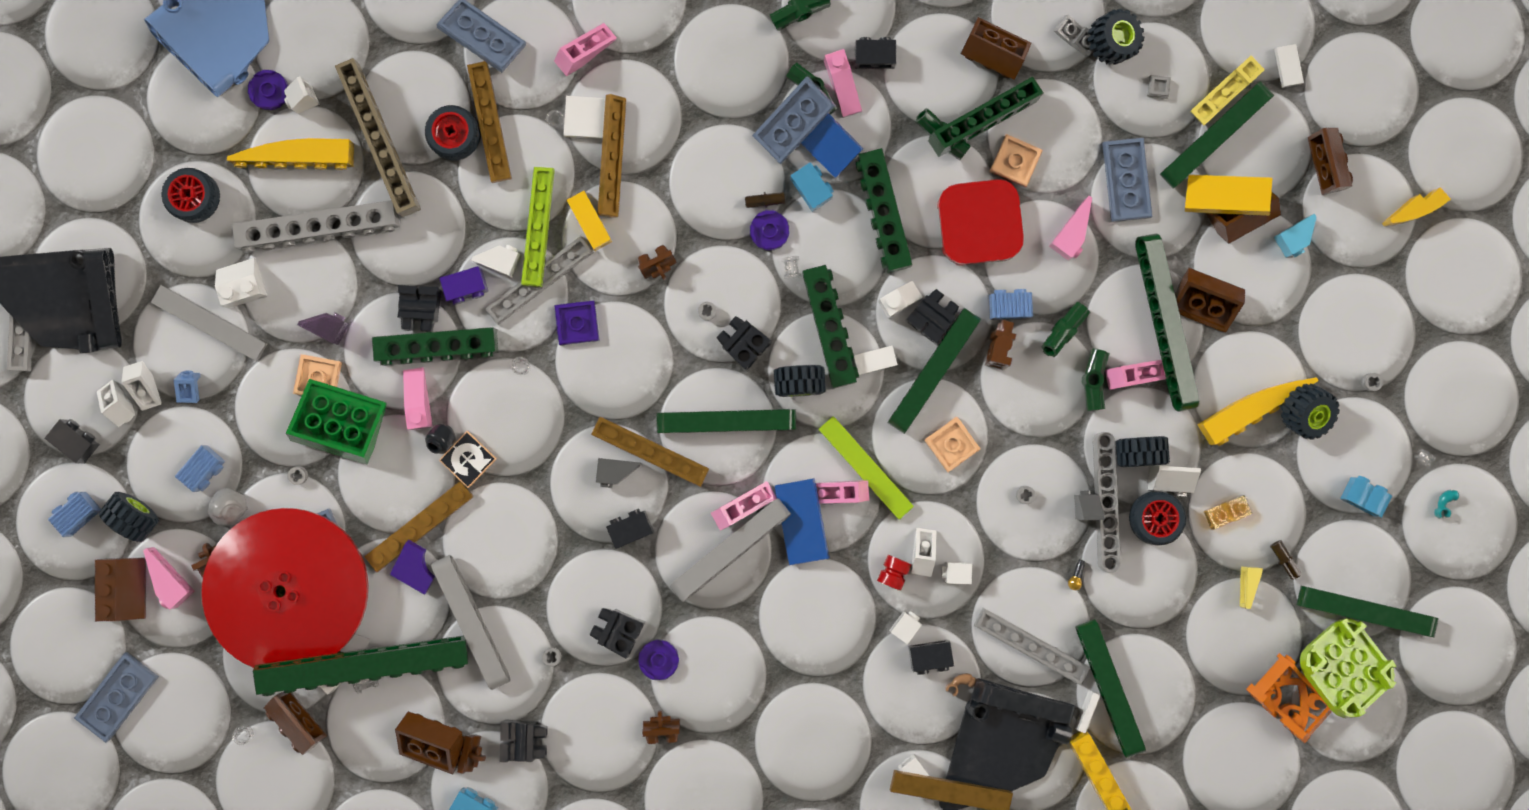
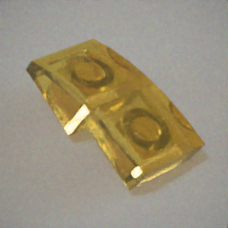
[1204,495,1253,530]

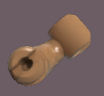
[945,673,976,696]

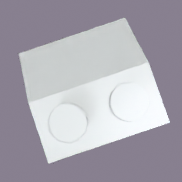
[215,258,267,308]
[1148,466,1201,497]

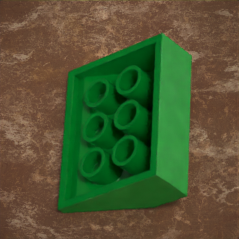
[286,379,387,465]

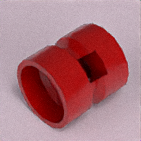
[877,555,912,591]

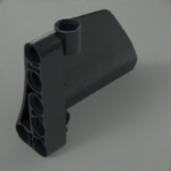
[0,248,122,353]
[939,678,1076,810]

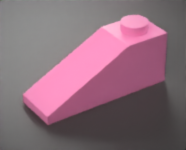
[554,23,617,76]
[824,49,862,118]
[1049,196,1092,260]
[1105,359,1166,390]
[403,367,433,430]
[816,480,869,504]
[711,481,777,531]
[143,547,195,610]

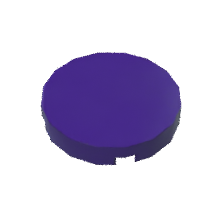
[248,70,288,110]
[750,210,789,251]
[639,639,679,680]

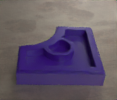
[390,540,435,595]

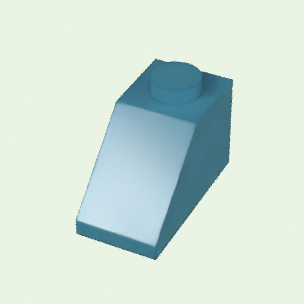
[1274,214,1317,258]

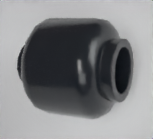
[425,424,456,454]

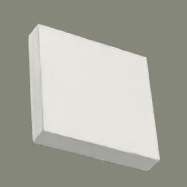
[564,96,605,139]

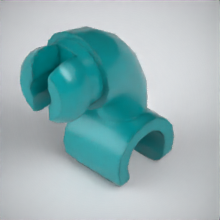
[1434,490,1459,518]

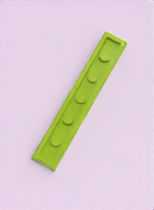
[521,167,555,287]
[818,416,914,520]

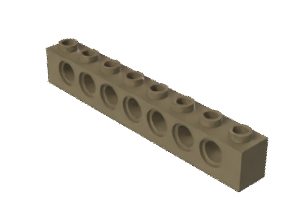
[335,58,421,217]

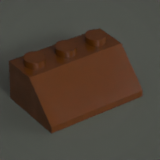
[960,17,1032,80]
[1307,128,1353,195]
[1206,192,1281,244]
[1175,268,1245,333]
[95,558,146,622]
[264,691,327,755]
[395,711,464,775]

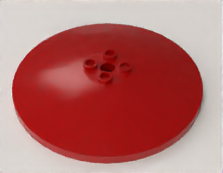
[202,508,369,668]

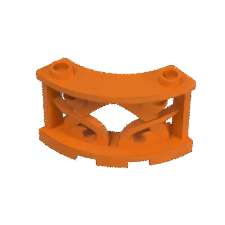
[1246,653,1332,744]

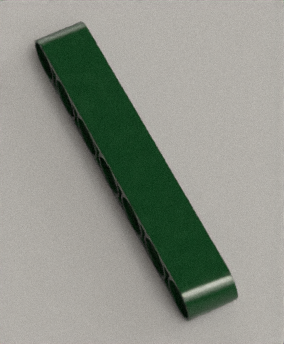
[1159,81,1274,189]
[887,308,981,434]
[656,409,796,433]
[1296,586,1439,638]
[1075,619,1146,758]

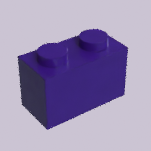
[440,266,489,305]

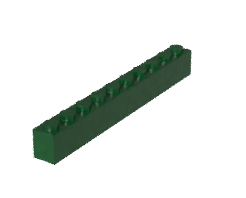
[253,635,468,696]

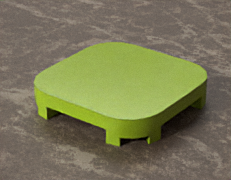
[1300,618,1397,718]

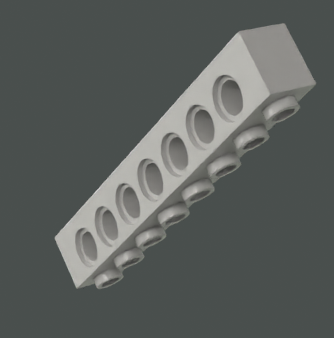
[232,200,400,253]

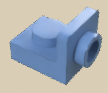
[174,370,201,403]

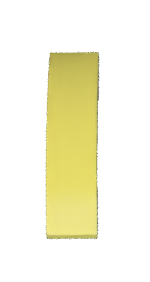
[1190,55,1265,126]

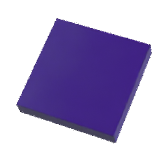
[554,300,600,346]

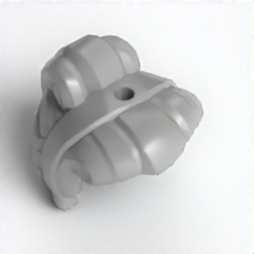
[208,488,248,527]

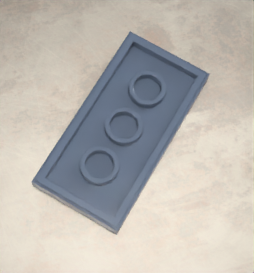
[437,0,526,73]
[752,77,836,164]
[1102,138,1153,222]
[74,652,159,743]

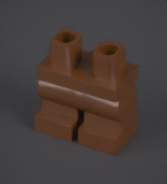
[985,320,1016,370]

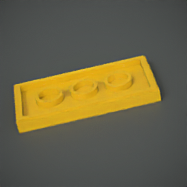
[1185,175,1273,216]

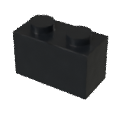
[855,37,896,69]
[44,419,100,464]
[606,509,655,549]
[908,640,954,675]

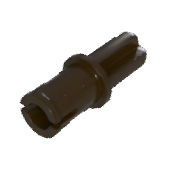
[745,192,785,208]
[1270,540,1301,580]

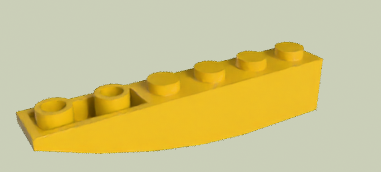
[227,138,354,170]
[1197,377,1319,446]
[1069,731,1132,810]

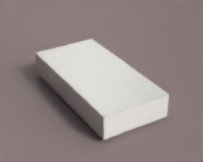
[1274,44,1304,88]
[854,346,897,375]
[1074,690,1100,733]

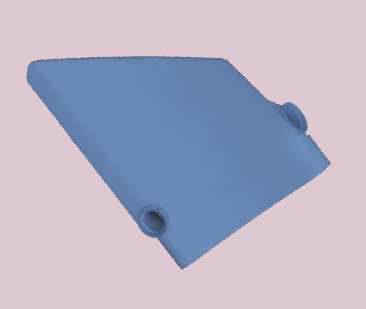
[144,0,269,97]

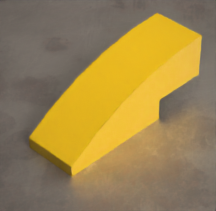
[1382,187,1451,226]
[567,191,612,251]

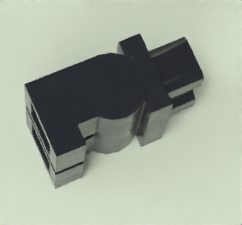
[397,285,441,332]
[905,289,959,344]
[716,316,772,371]
[590,608,645,659]
[500,719,548,762]

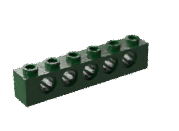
[928,76,1044,157]
[855,148,913,273]
[802,265,859,389]
[372,327,499,366]

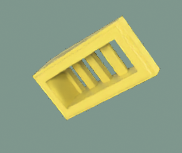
[1239,566,1263,609]

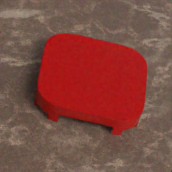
[937,179,1024,266]

